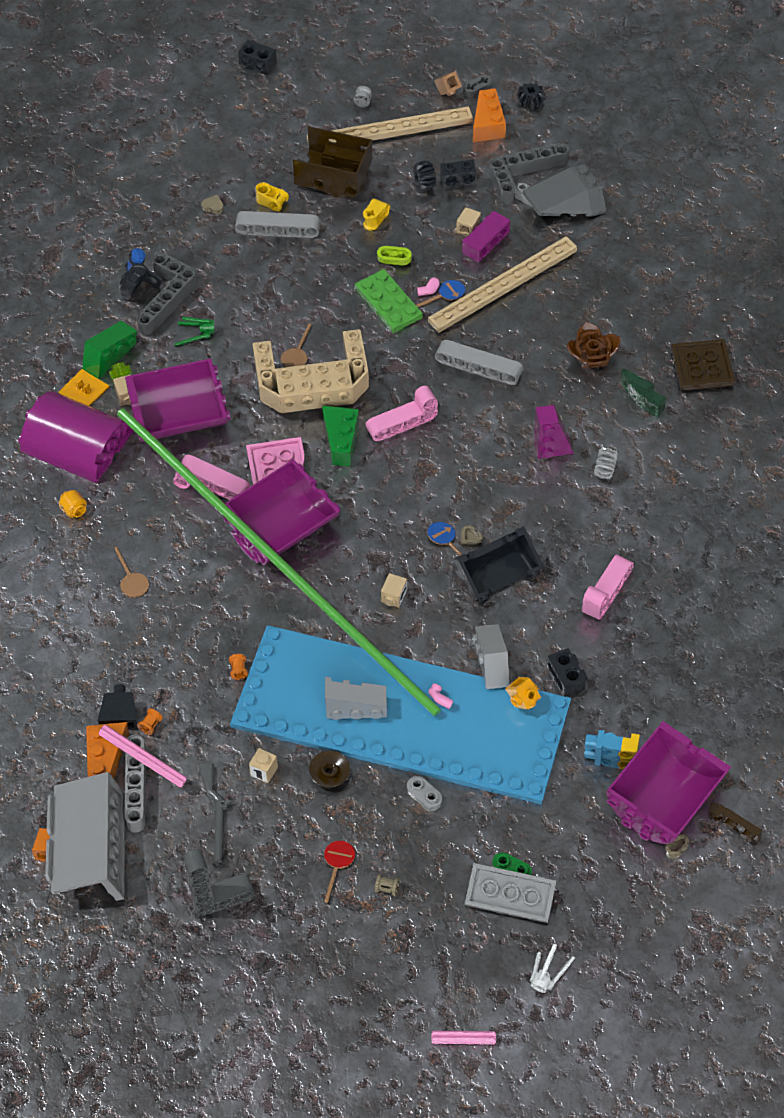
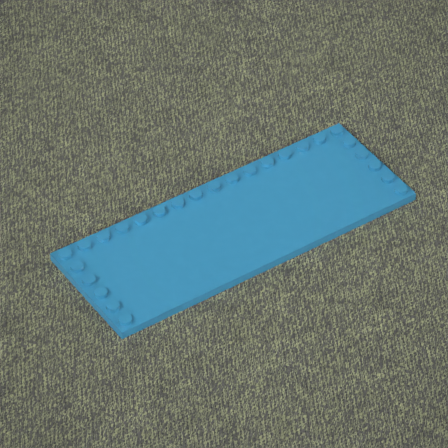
[230,625,571,805]

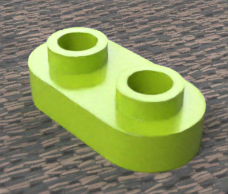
[377,246,412,265]

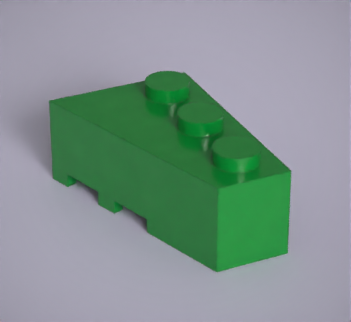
[82,321,137,379]
[322,406,359,467]

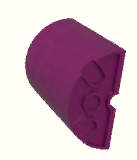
[125,358,231,443]
[18,391,134,484]
[222,459,341,565]
[606,721,731,844]

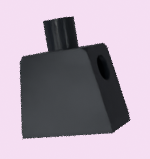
[98,684,138,730]

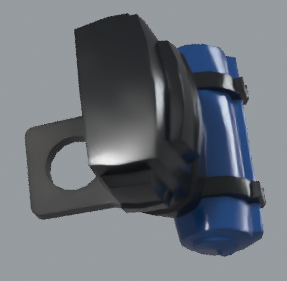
[119,248,163,300]

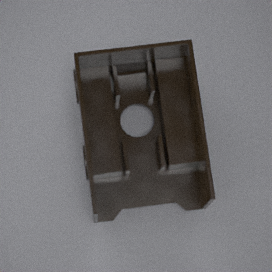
[293,126,373,198]

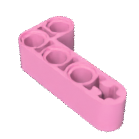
[365,386,438,441]
[173,455,251,500]
[582,554,634,620]

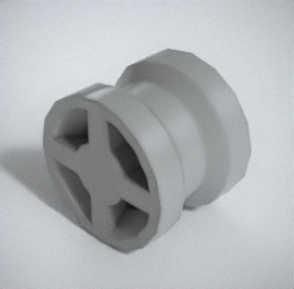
[354,86,372,107]

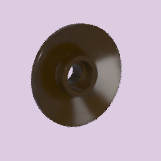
[309,751,350,788]

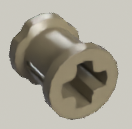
[375,874,400,896]

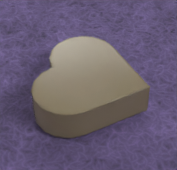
[201,195,224,214]
[461,525,483,547]
[665,834,689,859]

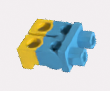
[584,730,640,769]

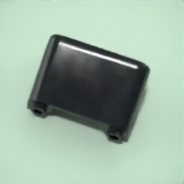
[450,526,544,602]

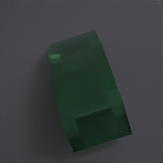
[620,368,666,418]

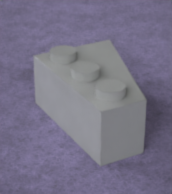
[472,624,510,689]
[325,677,387,720]

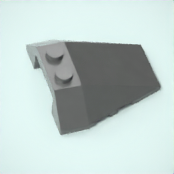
[522,164,606,216]

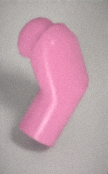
[417,277,440,296]
[429,683,454,709]

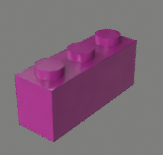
[462,211,510,263]

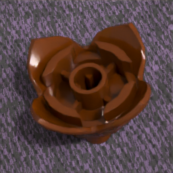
[567,321,621,369]

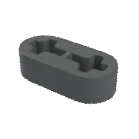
[463,75,491,98]

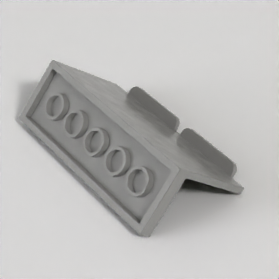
[45,772,125,901]

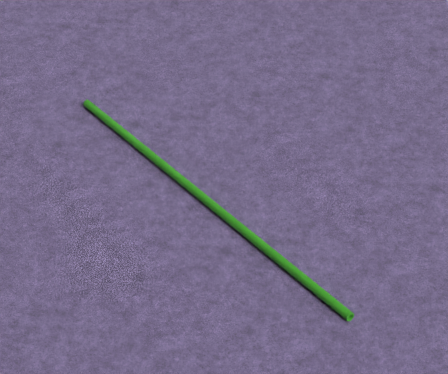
[117,408,441,717]

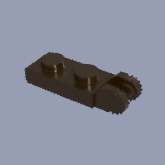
[708,802,762,844]

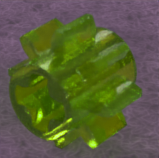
[109,362,132,380]

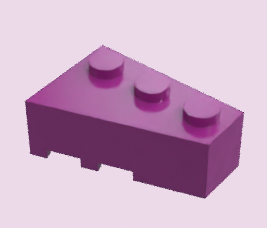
[534,405,574,459]

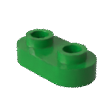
[492,853,532,875]

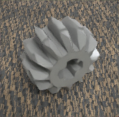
[594,447,618,479]

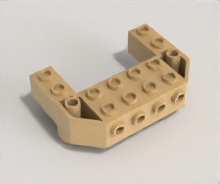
[252,329,369,413]

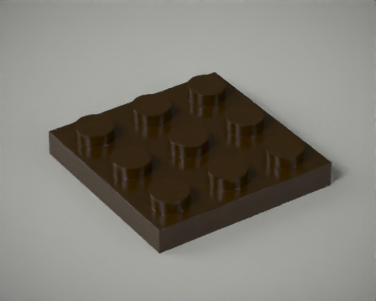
[671,339,735,391]

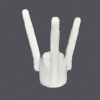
[529,944,575,993]

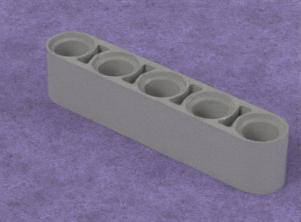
[235,211,320,238]
[435,340,523,385]
[125,734,146,833]

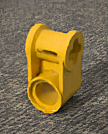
[256,182,289,212]
[363,199,390,231]

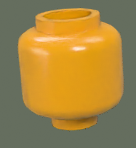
[59,490,87,518]

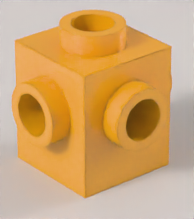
[505,677,541,709]

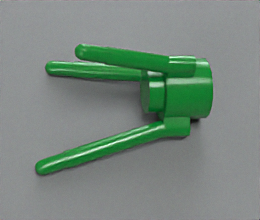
[174,317,214,346]

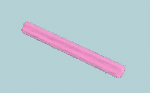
[99,725,187,787]

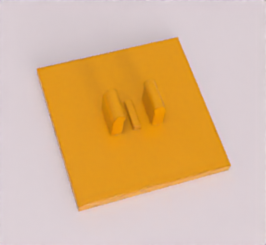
[58,369,109,406]

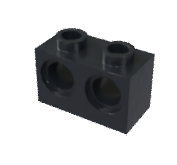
[238,40,277,74]
[440,159,477,190]
[546,648,587,697]

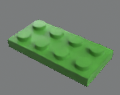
[355,269,423,333]

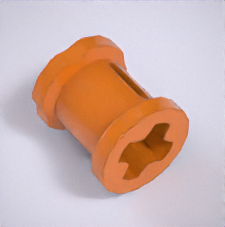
[229,654,248,680]
[137,708,163,735]

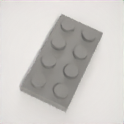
[465,863,556,923]

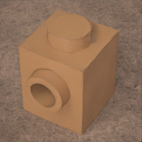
[434,71,462,96]

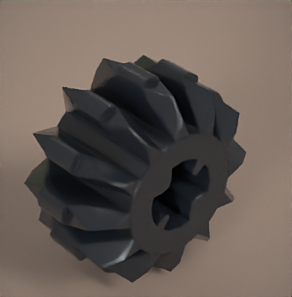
[517,82,545,110]
[413,160,437,190]

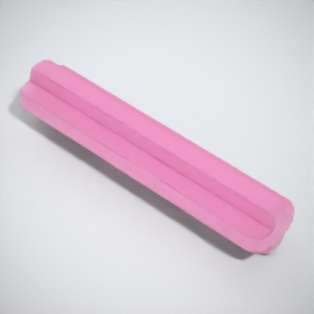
[431,1030,496,1044]

